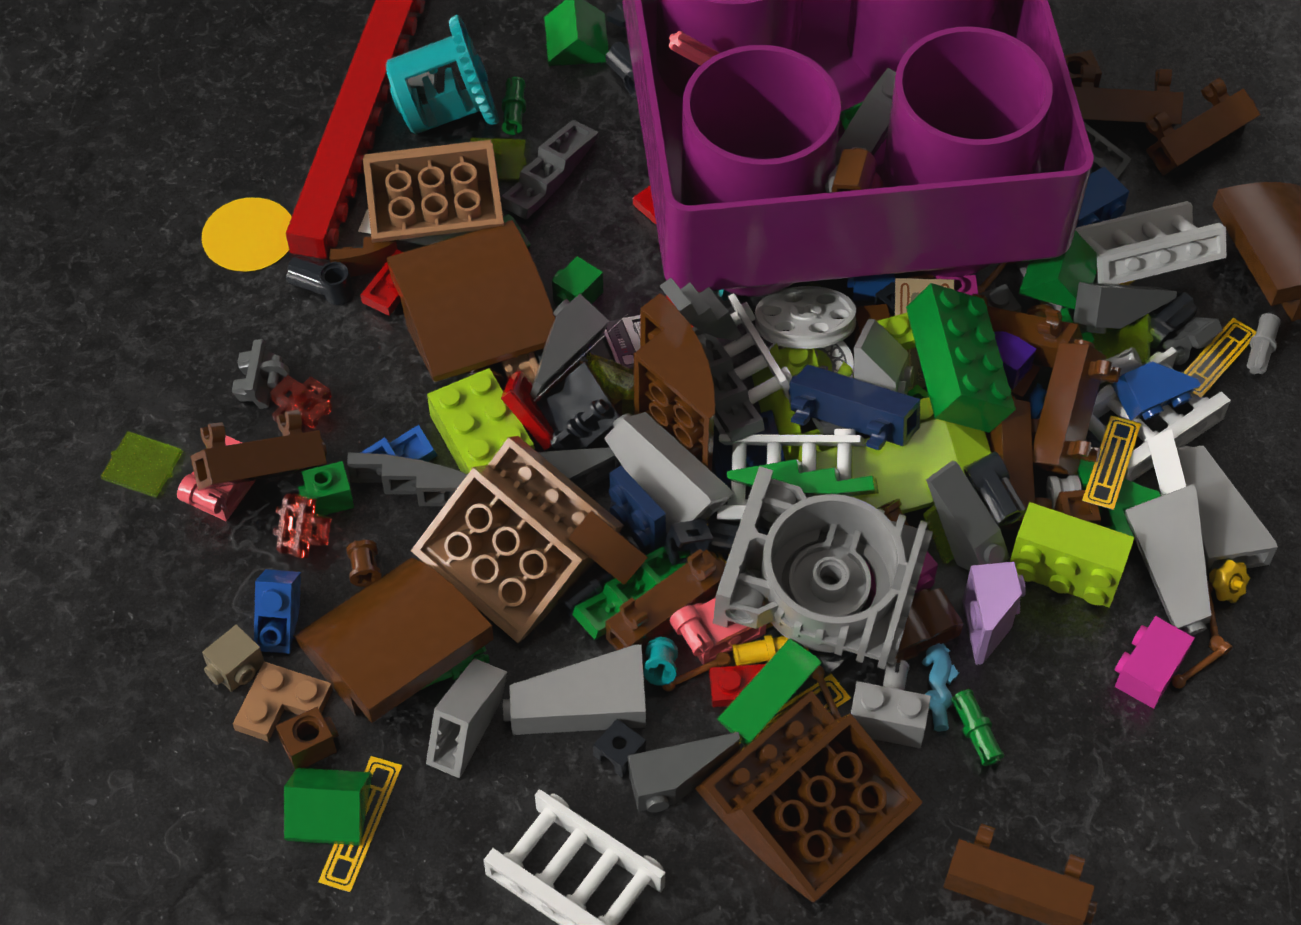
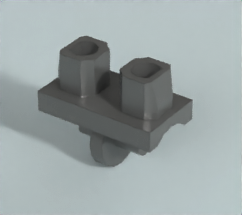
[232,339,290,409]

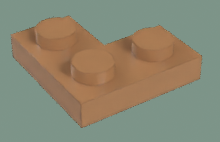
[233,661,333,742]

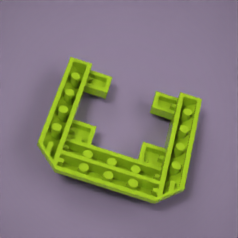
[752,313,991,514]

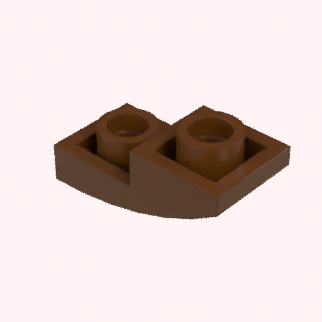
[330,237,398,277]
[568,510,648,585]

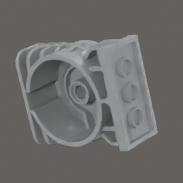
[713,466,933,669]

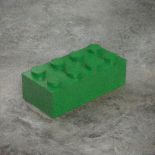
[906,283,1016,433]

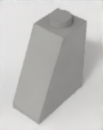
[426,658,507,778]

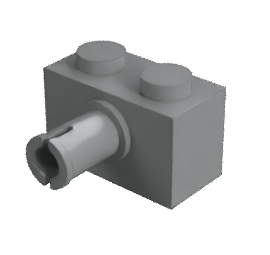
[851,659,931,748]

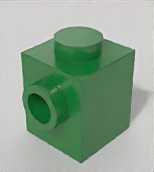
[552,256,603,306]
[298,461,354,518]

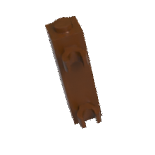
[1074,65,1184,125]
[1146,77,1261,176]
[972,293,1083,368]
[1032,339,1121,475]
[985,395,1052,531]
[190,410,327,491]
[605,549,726,654]
[943,823,1098,925]

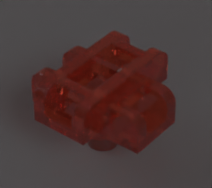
[270,375,332,430]
[273,494,331,558]

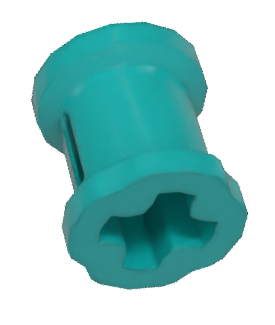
[643,637,678,686]

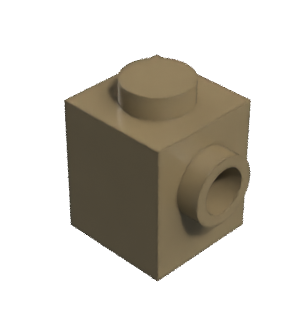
[202,625,264,692]

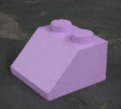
[962,562,1025,665]

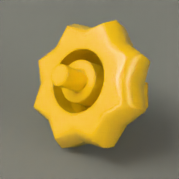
[1209,560,1250,603]

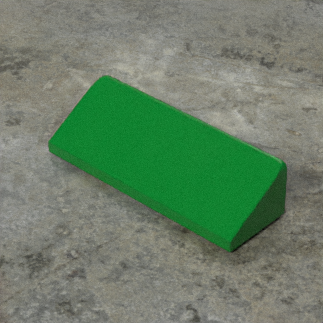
[717,639,821,745]

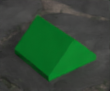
[544,0,609,66]
[1019,230,1097,310]
[284,768,372,846]

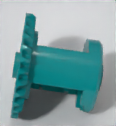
[386,14,499,134]

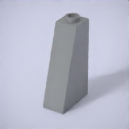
[604,412,734,535]
[1177,445,1278,575]
[1126,484,1211,636]
[503,645,646,735]

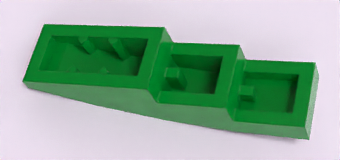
[726,459,879,497]
[572,547,691,640]

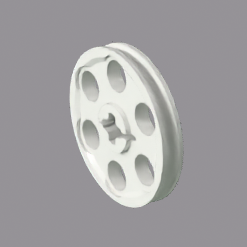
[755,286,856,349]

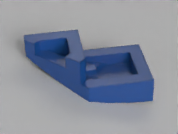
[360,425,438,462]

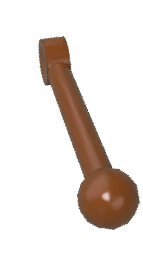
[977,262,1014,294]
[1207,581,1225,651]
[1171,641,1233,689]
[662,652,730,692]
[811,666,841,720]

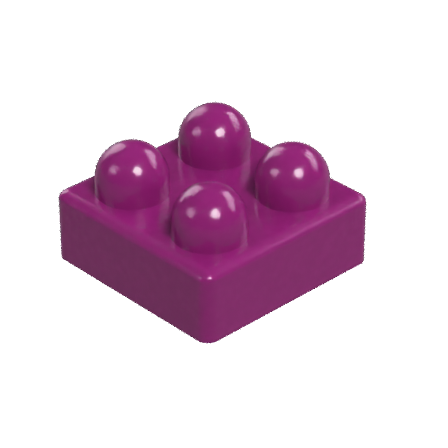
[623,0,1094,297]

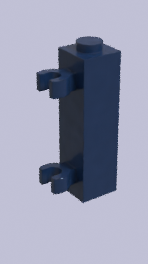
[788,364,920,450]

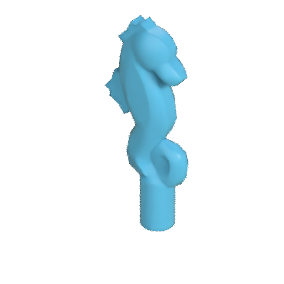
[922,643,959,732]

